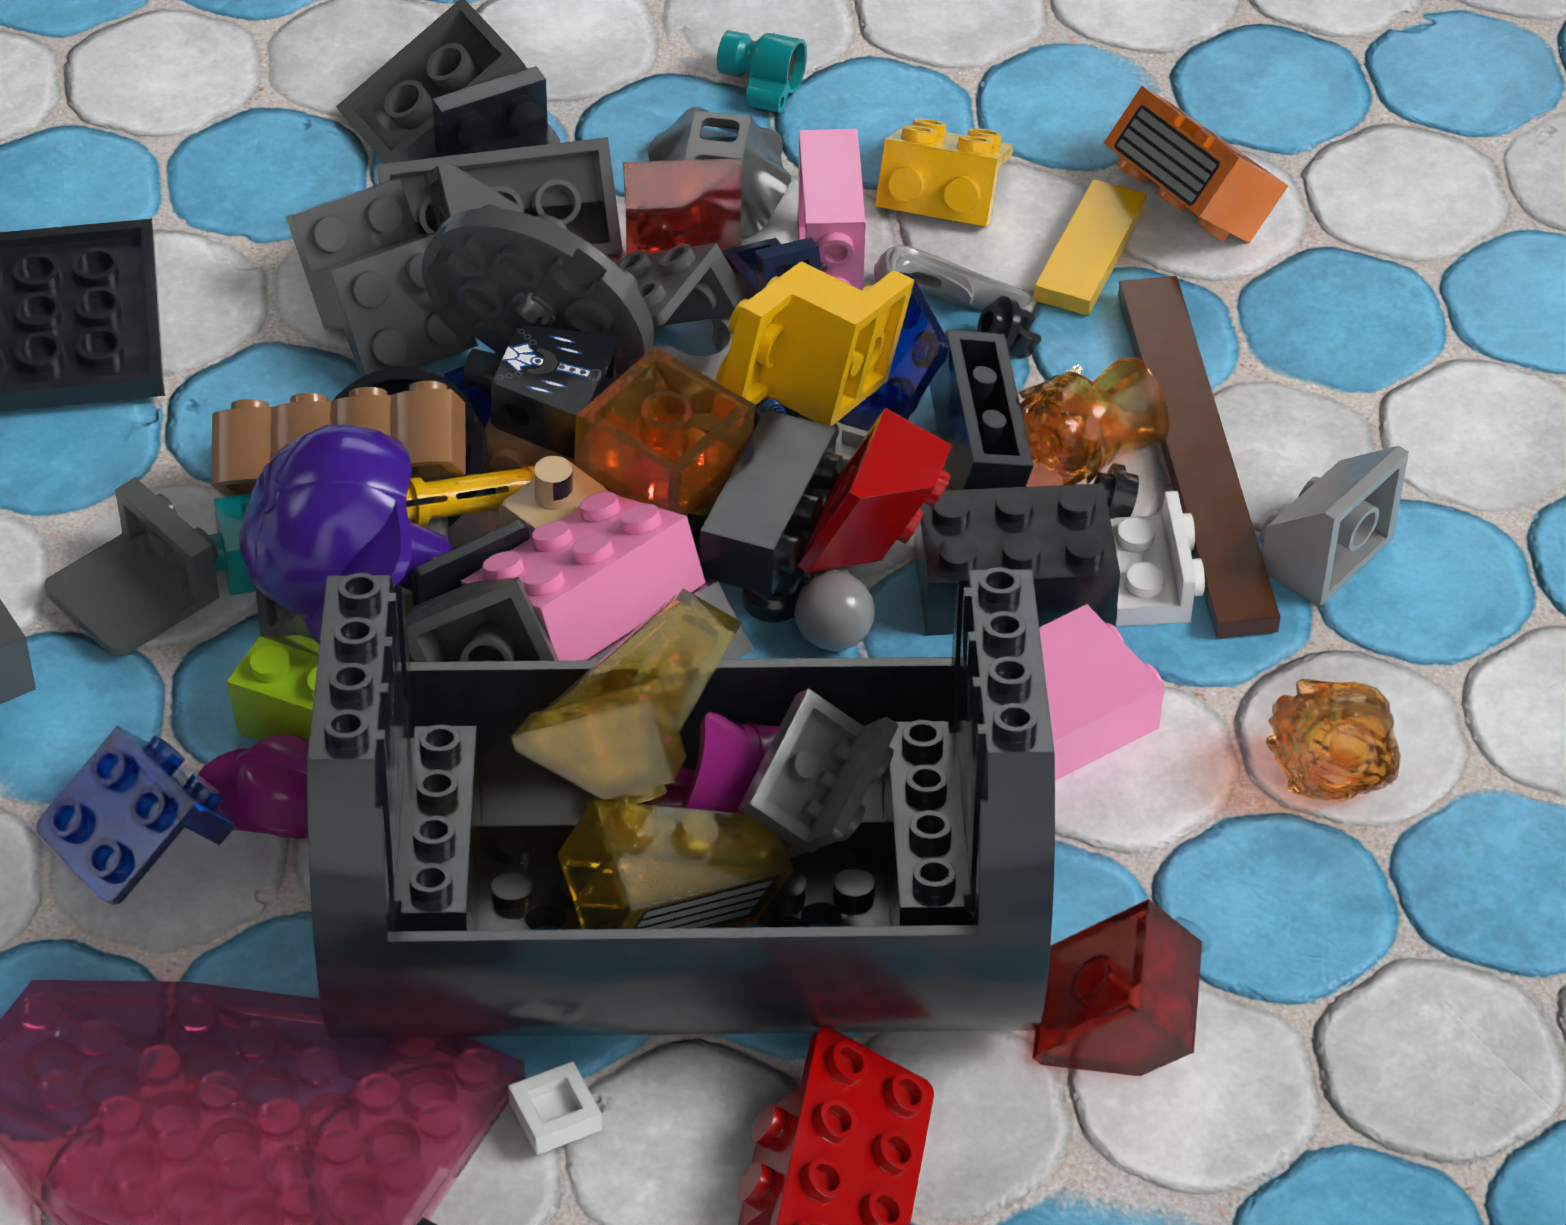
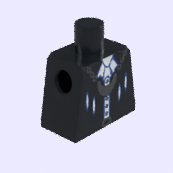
[463,325,618,461]

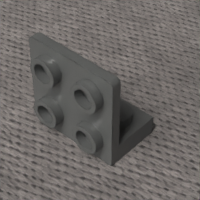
[616,243,749,327]

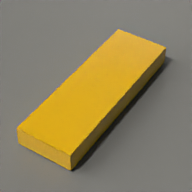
[1033,179,1147,316]

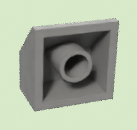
[1260,446,1409,607]

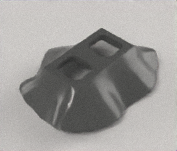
[638,107,791,242]

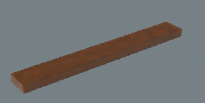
[1118,276,1281,638]

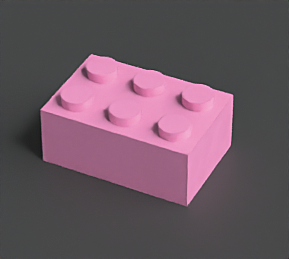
[461,492,706,661]

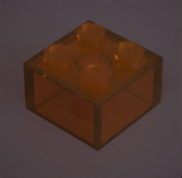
[574,346,755,516]

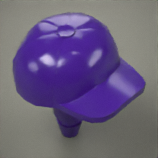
[239,424,458,645]

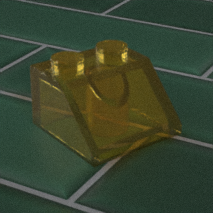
[512,678,686,805]

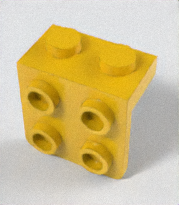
[875,118,1014,227]

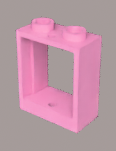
[797,129,866,290]

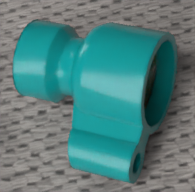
[717,30,807,113]

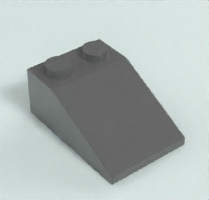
[336,0,528,163]

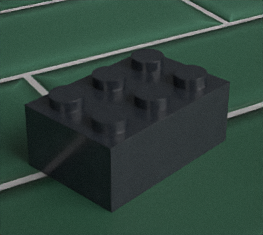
[914,483,1121,636]

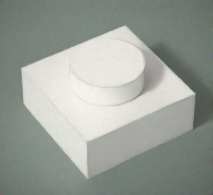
[508,1061,602,1155]

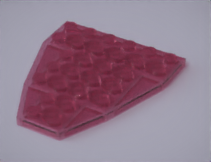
[0,980,525,1225]

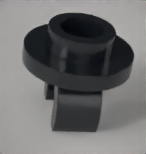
[977,296,1042,357]

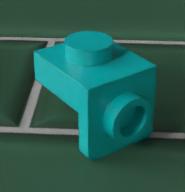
[209,493,255,596]

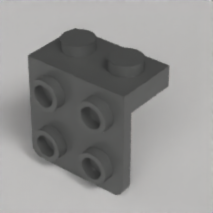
[45,477,220,657]

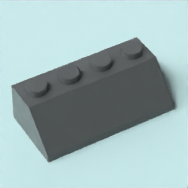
[374,137,623,255]

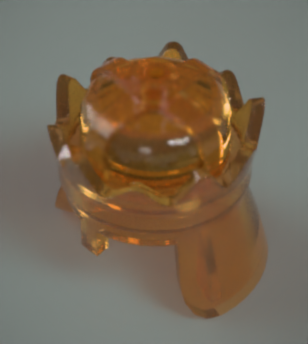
[1019,357,1170,485]

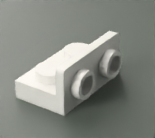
[1110,491,1205,626]

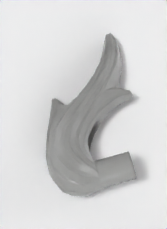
[874,245,1031,311]

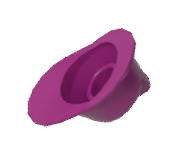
[191,734,309,839]

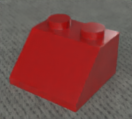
[797,408,952,573]

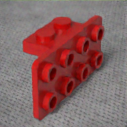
[738,1027,934,1225]

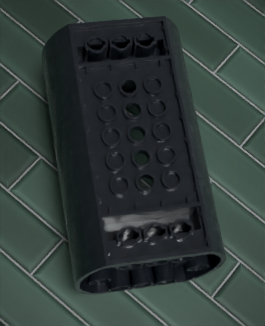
[307,567,1055,1038]

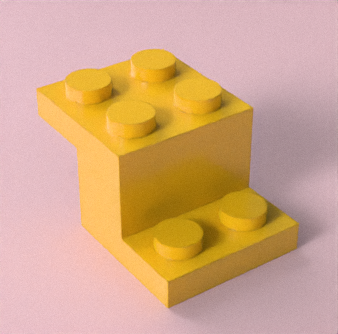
[715,261,914,426]

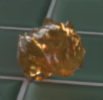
[1266,679,1401,802]

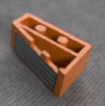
[1104,86,1288,243]

